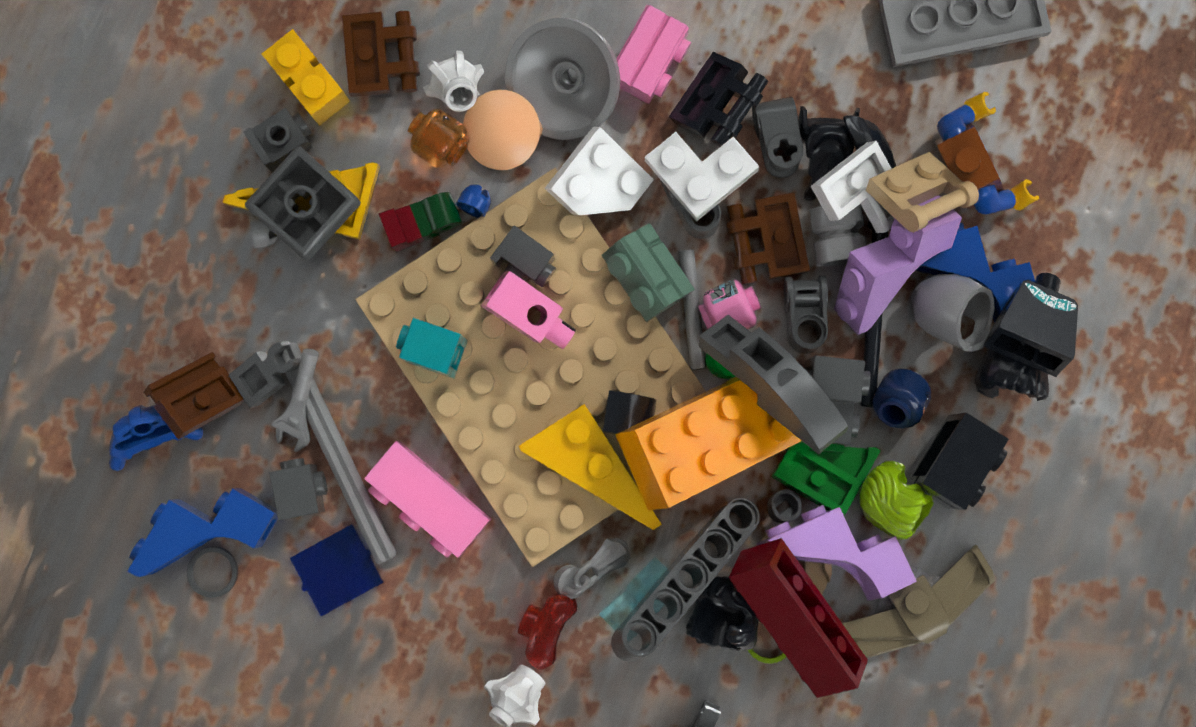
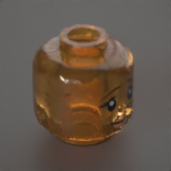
[408,108,470,168]

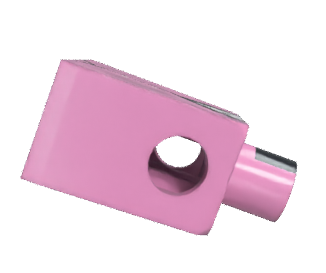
[481,271,576,349]

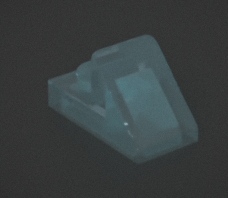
[599,556,684,642]

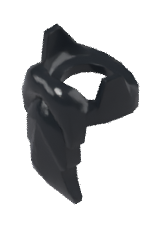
[798,106,860,200]

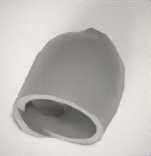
[910,274,994,352]

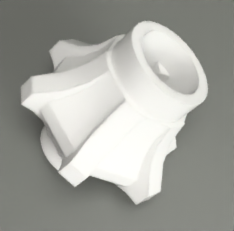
[423,50,484,112]
[484,665,546,727]

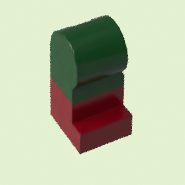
[378,192,462,253]

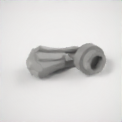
[554,538,630,599]

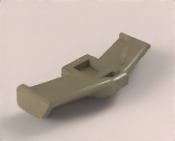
[842,545,995,658]

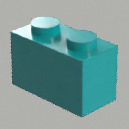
[396,318,467,379]

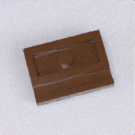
[143,352,245,440]

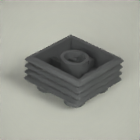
[245,146,361,261]

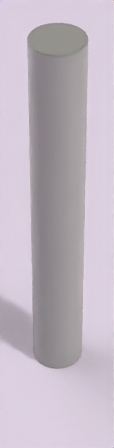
[678,250,706,370]

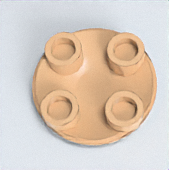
[463,90,543,170]

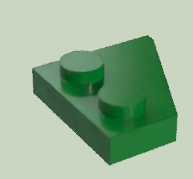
[771,441,881,516]

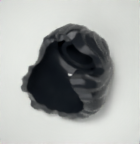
[975,348,1049,401]
[686,576,759,651]

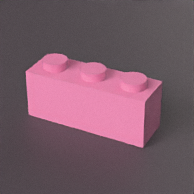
[364,441,492,558]

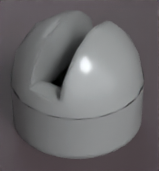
[249,216,278,249]

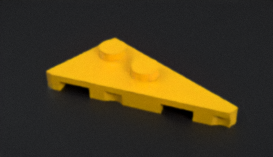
[518,404,662,530]

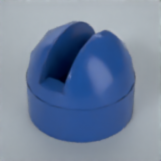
[456,184,491,218]

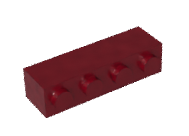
[729,538,868,698]

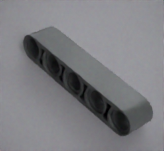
[611,498,760,662]

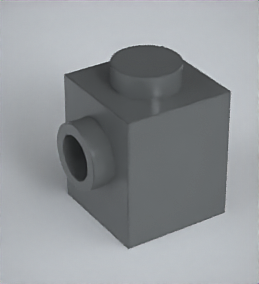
[269,458,328,520]

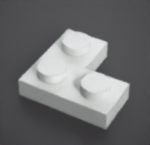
[645,132,759,221]
[811,141,894,233]

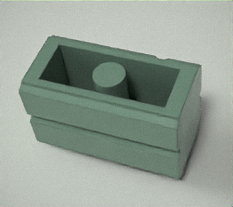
[602,223,695,322]

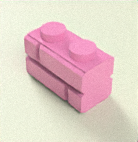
[616,5,691,104]

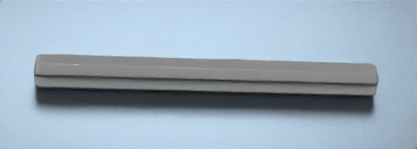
[282,342,396,564]

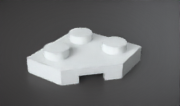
[544,127,654,215]

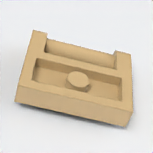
[866,152,979,233]

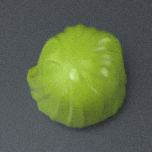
[859,461,934,540]

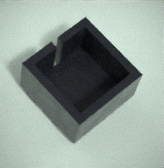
[907,412,1009,510]

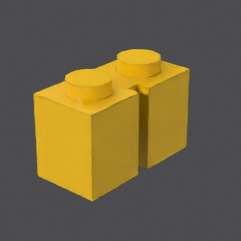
[261,29,350,126]

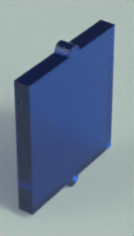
[290,524,384,616]

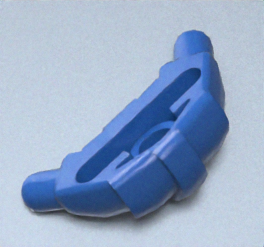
[109,405,203,471]

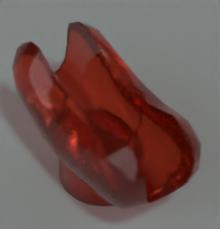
[518,593,578,670]

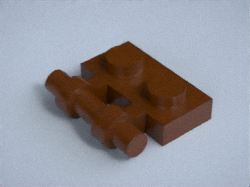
[342,11,420,97]
[726,192,810,285]

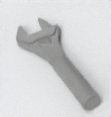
[272,349,319,452]

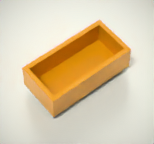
[615,377,802,510]

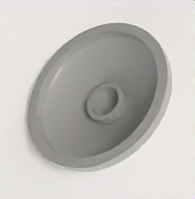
[505,18,620,140]

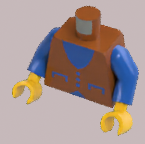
[935,92,1039,214]

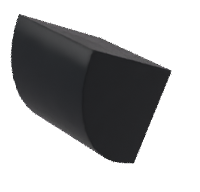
[603,390,657,434]

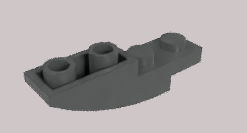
[698,315,848,454]

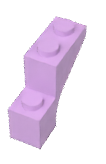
[834,195,962,335]
[756,505,917,601]

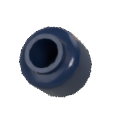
[872,368,931,429]

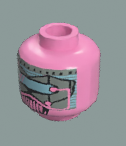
[698,280,761,329]

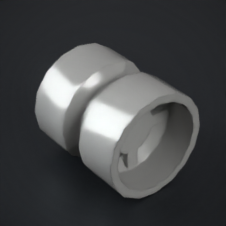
[809,204,867,267]

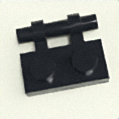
[669,52,769,147]

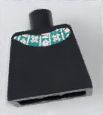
[983,273,1078,377]

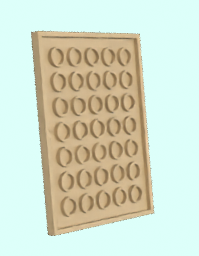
[355,168,705,567]

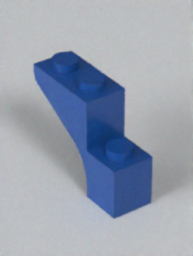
[915,223,1035,323]
[128,488,278,577]

